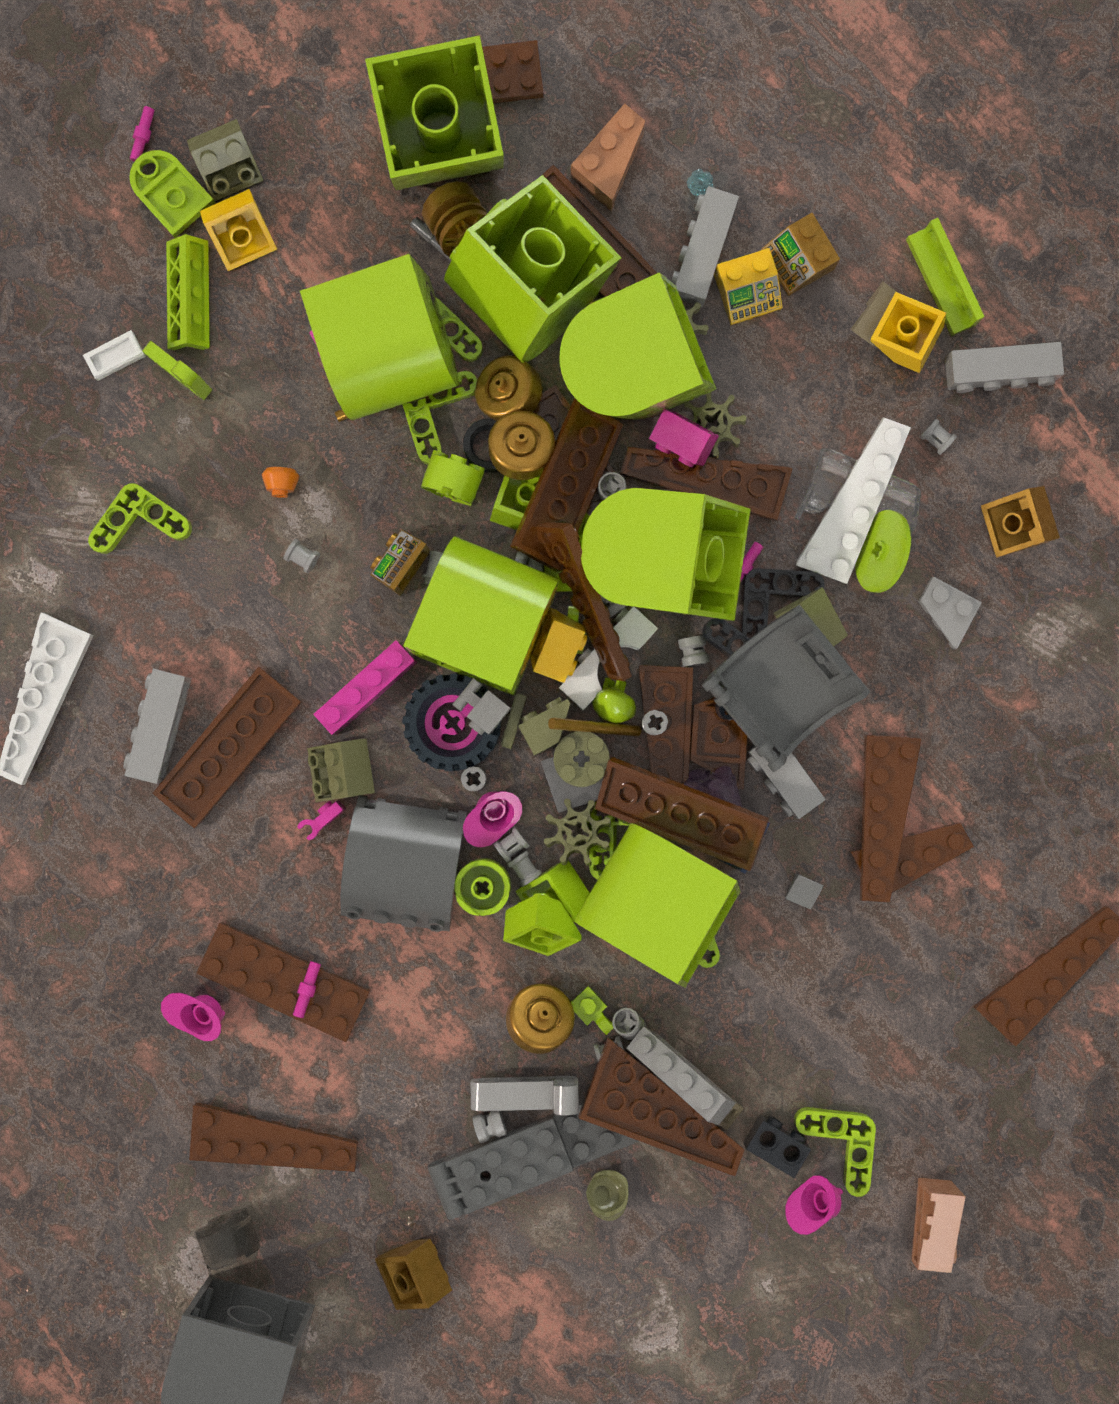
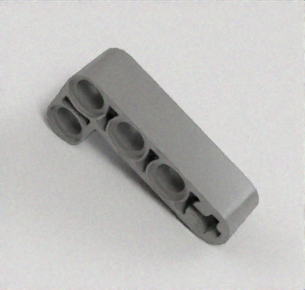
[470,1076,579,1115]

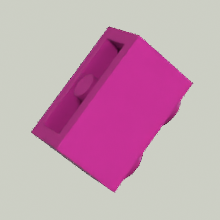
[649,409,719,467]

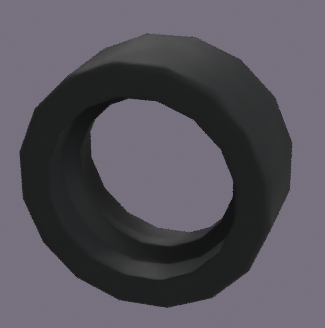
[463,418,498,473]

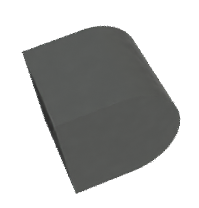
[161,1276,315,1404]

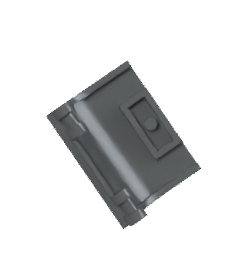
[701,605,870,772]
[340,795,468,932]

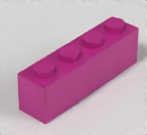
[313,640,418,735]

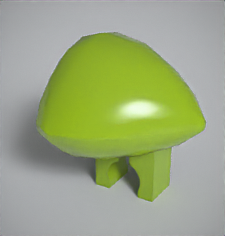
[592,678,636,724]

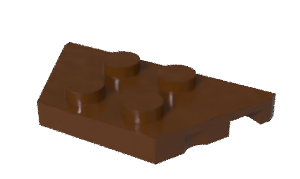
[690,697,747,790]

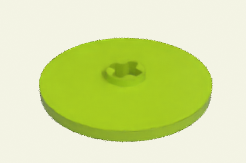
[855,510,911,593]

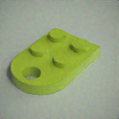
[130,150,215,238]

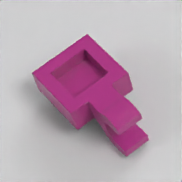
[297,801,346,840]

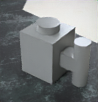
[452,678,511,735]

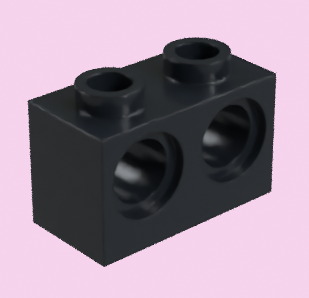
[743,1114,811,1178]

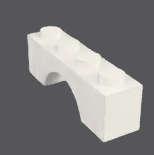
[559,607,658,710]

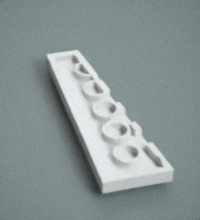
[796,417,911,584]
[0,613,94,785]

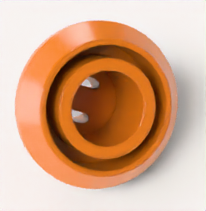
[262,467,300,498]

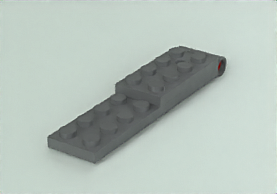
[427,1073,656,1220]

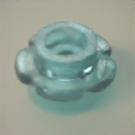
[687,169,713,197]

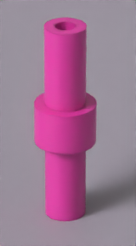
[130,106,155,162]
[740,542,764,582]
[293,961,321,1018]

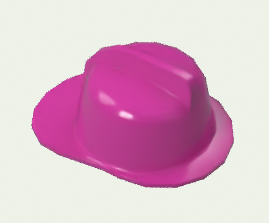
[463,791,522,848]
[161,993,225,1041]
[785,1176,843,1235]

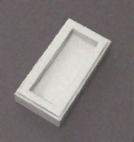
[83,330,146,381]

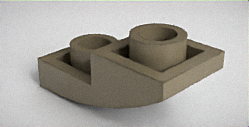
[851,282,898,346]

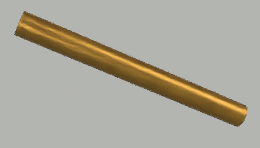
[548,718,641,737]

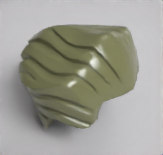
[586,1170,628,1221]

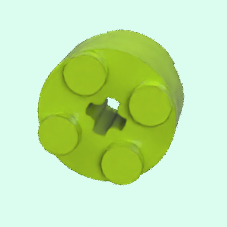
[421,450,485,506]
[455,858,511,916]

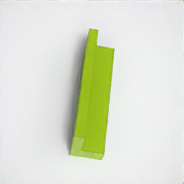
[906,218,985,337]
[166,234,210,350]

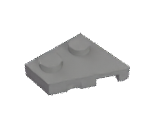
[918,577,982,649]

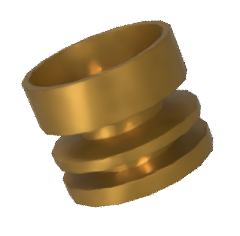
[422,181,487,257]

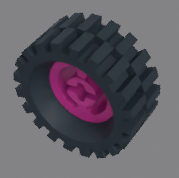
[402,674,502,771]

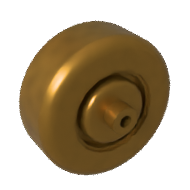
[475,355,542,420]
[488,411,555,480]
[506,983,575,1054]

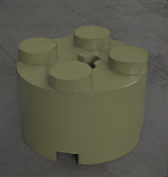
[554,731,610,787]

